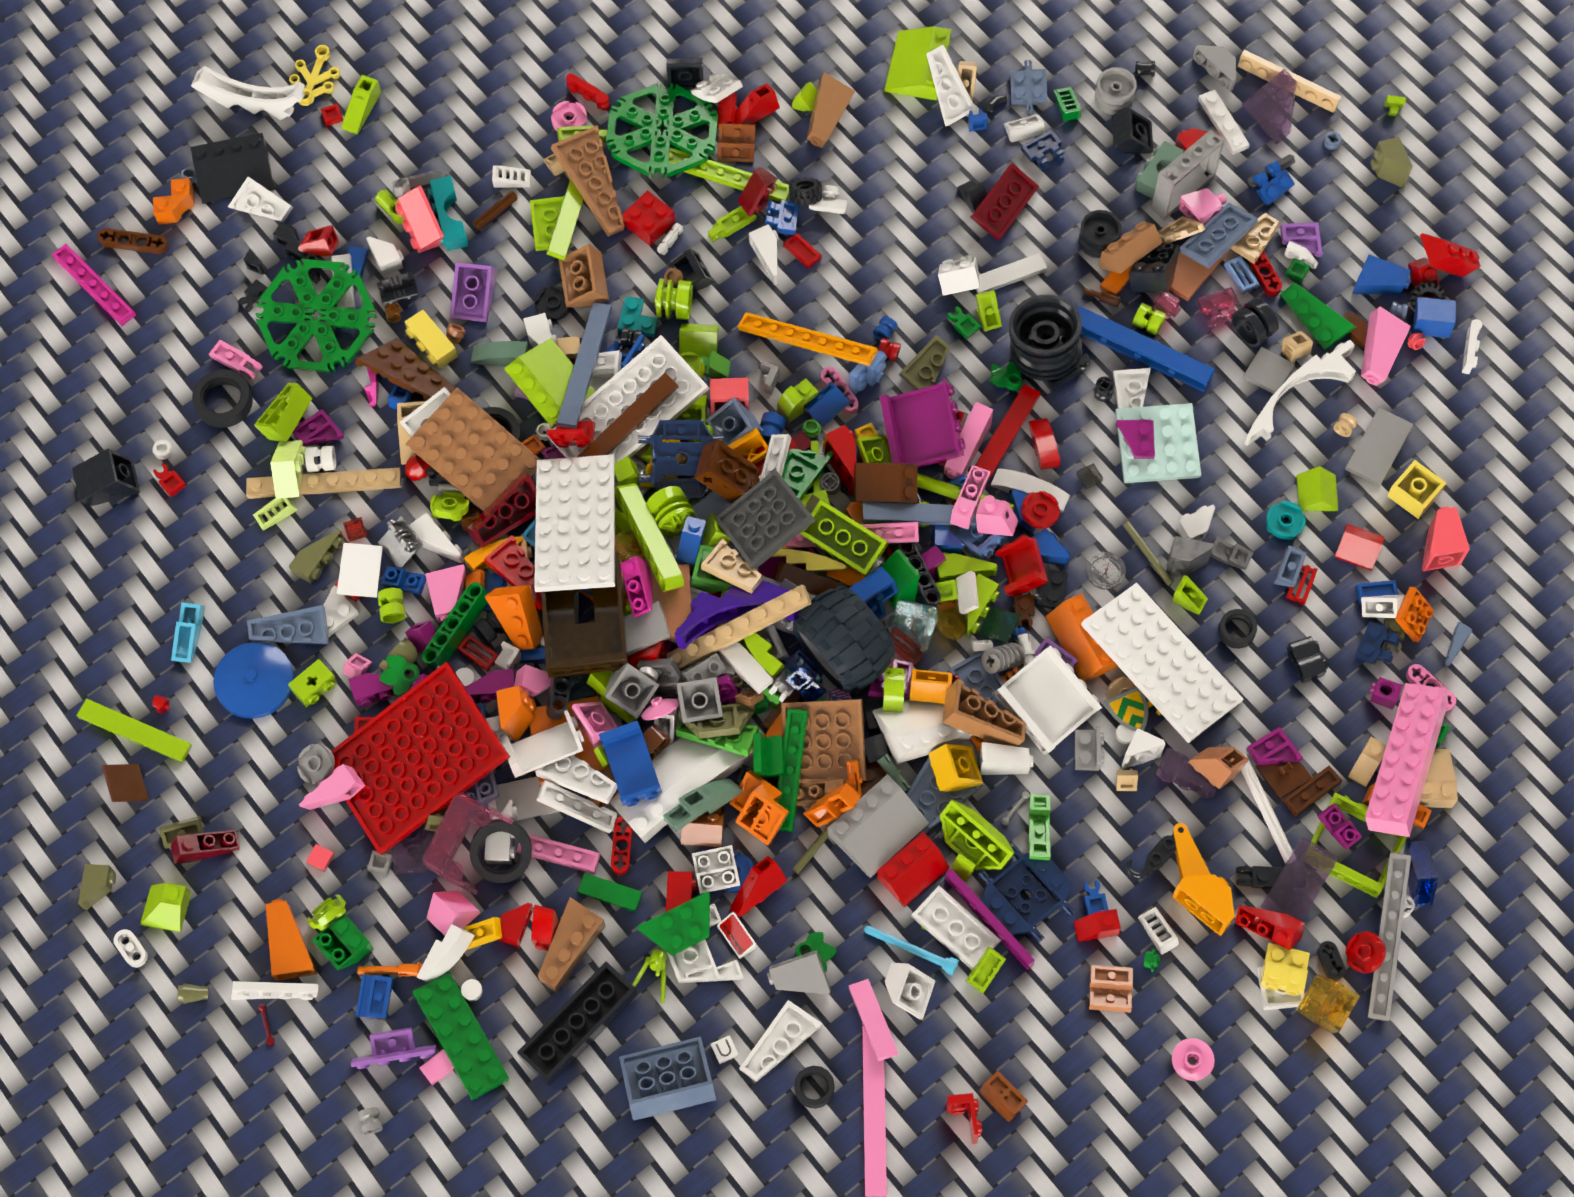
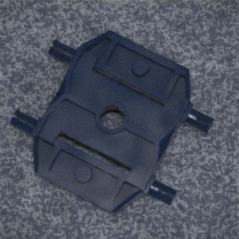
[638,420,724,498]
[978,844,1076,943]

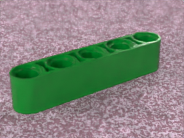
[422,582,489,671]

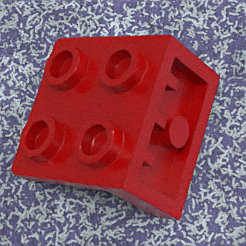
[546,421,595,448]
[945,1093,982,1144]

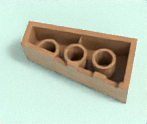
[942,678,1026,747]
[538,897,605,993]

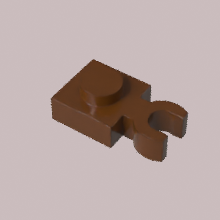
[1014,595,1035,629]

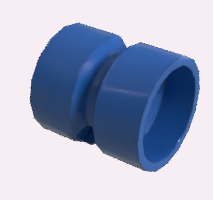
[760,412,786,444]

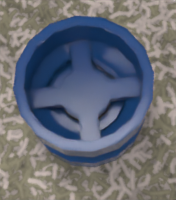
[873,316,898,341]

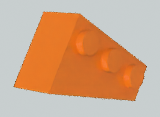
[485,585,544,650]

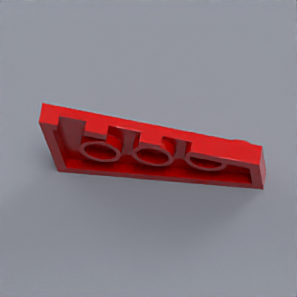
[484,535,542,610]

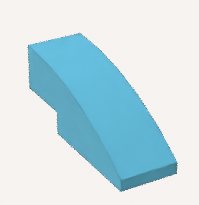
[171,602,205,663]

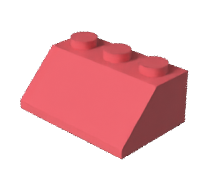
[395,186,444,254]

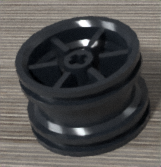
[1009,295,1082,381]

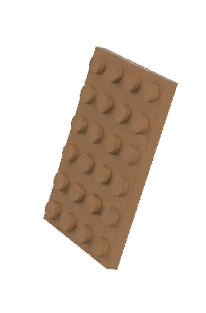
[406,387,541,512]

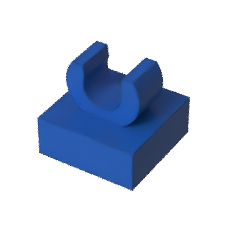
[968,109,988,132]

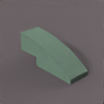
[471,341,529,367]

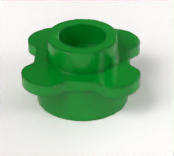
[1144,949,1160,972]

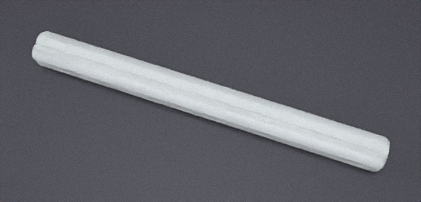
[1241,753,1296,865]

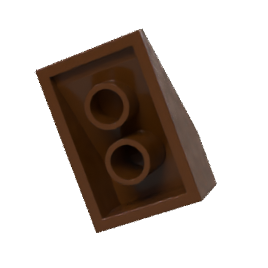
[854,463,917,504]

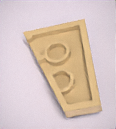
[1230,213,1279,264]

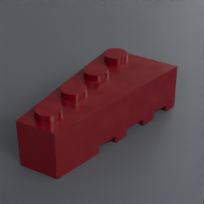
[467,473,536,548]

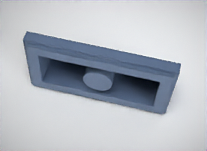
[1274,546,1307,587]

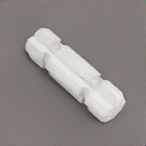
[657,223,683,255]

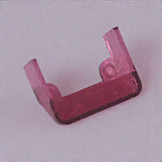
[423,793,514,895]

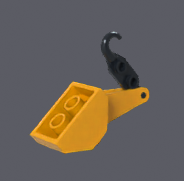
[1126,823,1235,936]

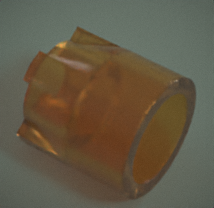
[384,303,402,323]

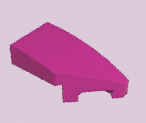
[364,367,379,407]

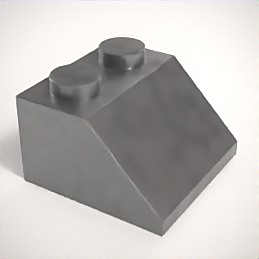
[1166,536,1214,577]

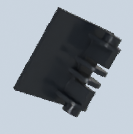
[377,272,418,305]

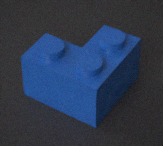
[849,567,898,620]

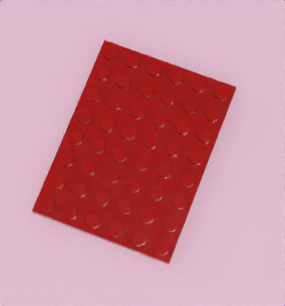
[331,662,511,855]

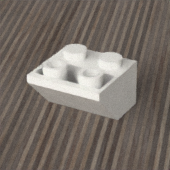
[938,255,980,296]

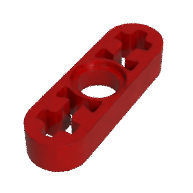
[1247,250,1282,296]
[611,816,633,875]

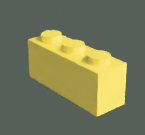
[405,310,458,369]

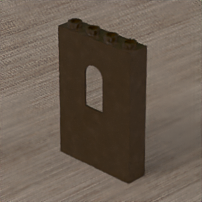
[541,555,629,678]

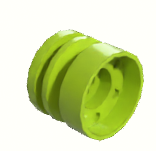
[655,278,693,320]
[646,486,697,538]

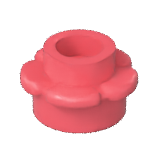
[1408,333,1426,350]

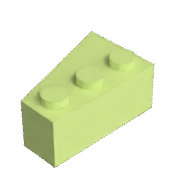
[270,440,306,498]

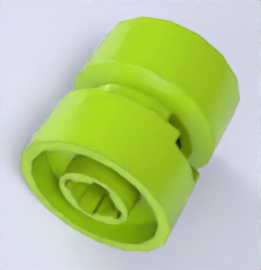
[1132,303,1167,336]
[377,588,406,623]

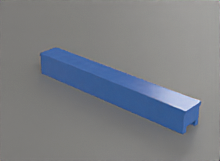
[1077,306,1215,392]

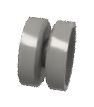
[1095,67,1137,115]

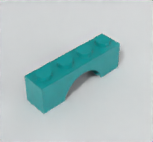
[428,176,469,251]

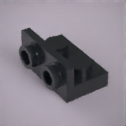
[1034,564,1069,610]

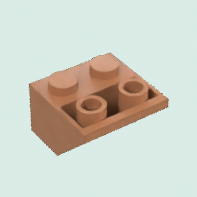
[1189,747,1249,789]

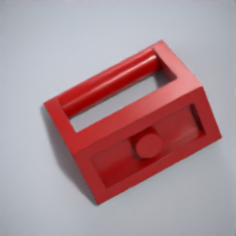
[298,225,339,257]

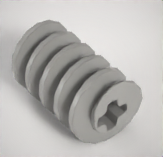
[982,642,1025,674]

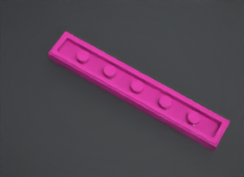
[52,244,136,326]

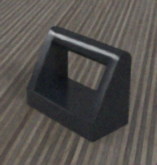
[669,249,714,293]

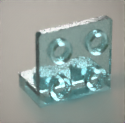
[889,599,937,653]

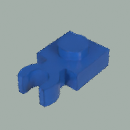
[1084,880,1109,915]

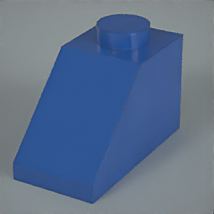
[676,516,706,565]

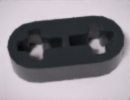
[1317,941,1346,981]

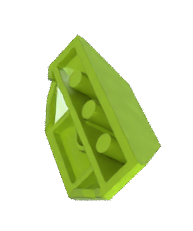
[940,800,1014,870]

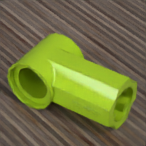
[375,190,404,224]

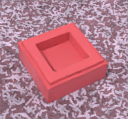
[306,844,335,872]

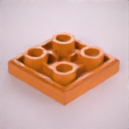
[1395,587,1434,642]

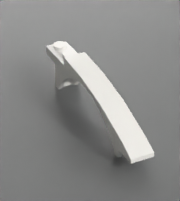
[1244,340,1356,446]

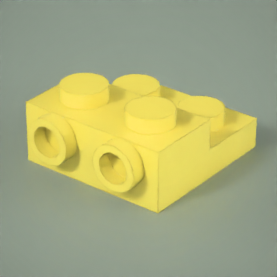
[1260,943,1310,996]

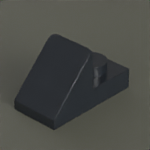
[957,179,987,213]

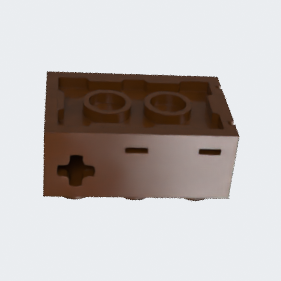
[694,439,761,504]

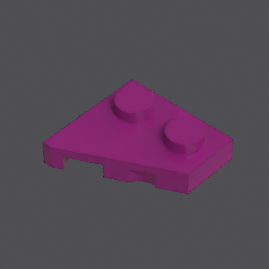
[292,409,344,447]
[1116,420,1155,459]
[1246,727,1303,765]

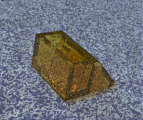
[1296,974,1360,1033]

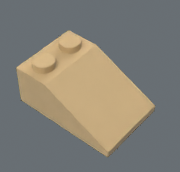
[1419,749,1458,808]

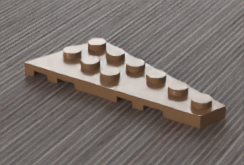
[551,125,625,237]

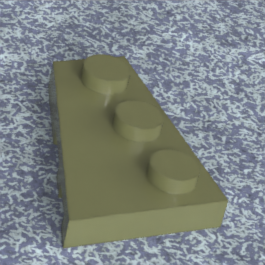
[899,335,950,390]

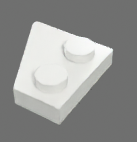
[323,586,359,637]

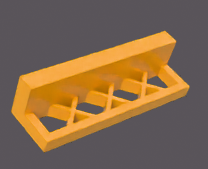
[706,428,768,494]

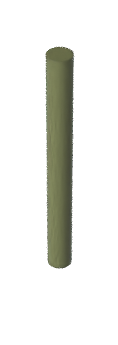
[1123,521,1174,586]
[793,811,846,874]

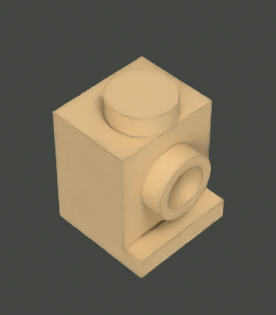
[1281,331,1313,363]

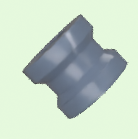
[1389,301,1408,321]

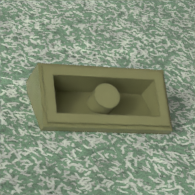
[159,816,204,849]

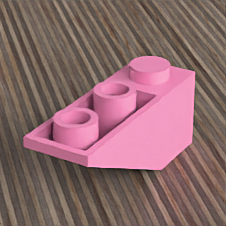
[950,465,991,529]
[299,764,365,810]

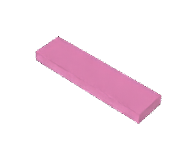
[516,834,601,874]
[849,979,898,1062]

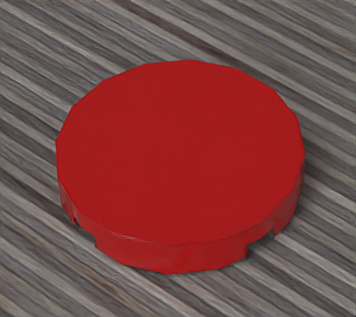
[1021,491,1060,529]
[1345,931,1386,974]

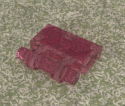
[1197,287,1239,328]

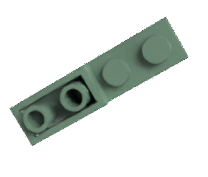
[663,779,742,832]

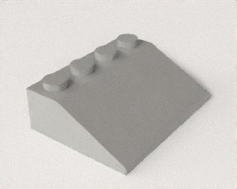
[828,774,929,878]

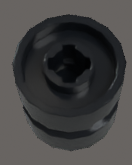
[473,610,505,645]

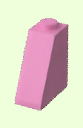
[425,564,467,623]

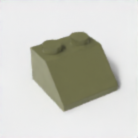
[1371,137,1413,188]

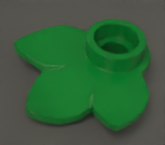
[989,361,1022,391]
[379,655,419,695]
[795,932,837,972]

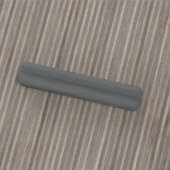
[1247,154,1296,187]

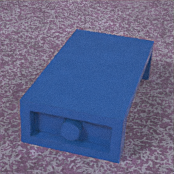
[599,721,662,807]

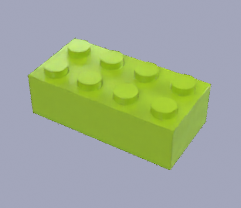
[800,499,888,577]

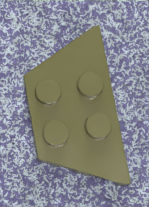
[678,703,755,739]

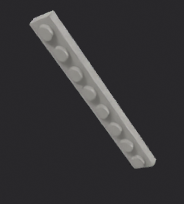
[1367,852,1411,1022]

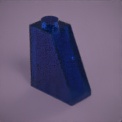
[1403,841,1438,906]

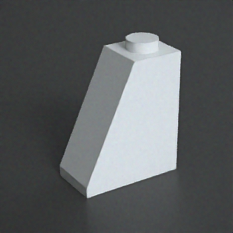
[979,742,1033,775]

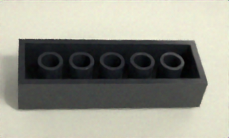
[517,961,638,1086]

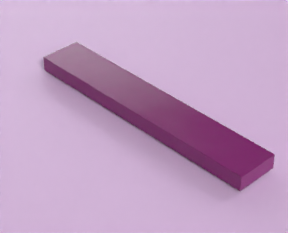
[945,868,1035,970]

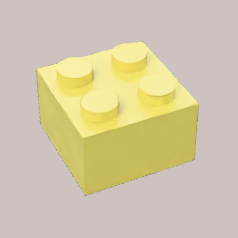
[1387,460,1446,519]

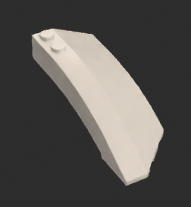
[610,729,764,843]

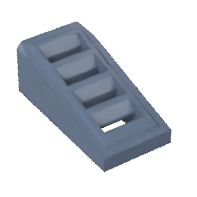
[1445,622,1472,666]

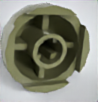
[379,637,417,675]

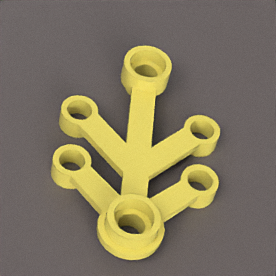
[289,45,340,106]

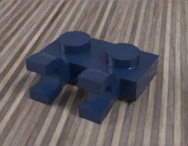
[1021,129,1064,172]
[1355,621,1400,665]

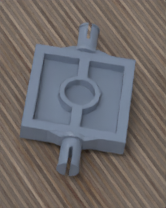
[1010,60,1048,115]

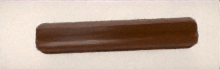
[472,191,518,230]

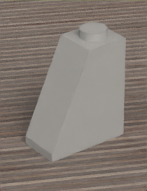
[767,950,831,994]

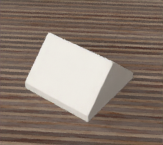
[1122,728,1165,769]

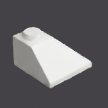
[885,963,935,1020]

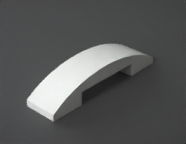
[991,469,1070,513]

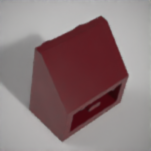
[738,166,778,217]

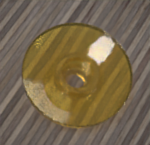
[934,602,967,640]

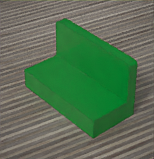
[753,733,784,778]

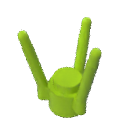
[632,949,668,1004]

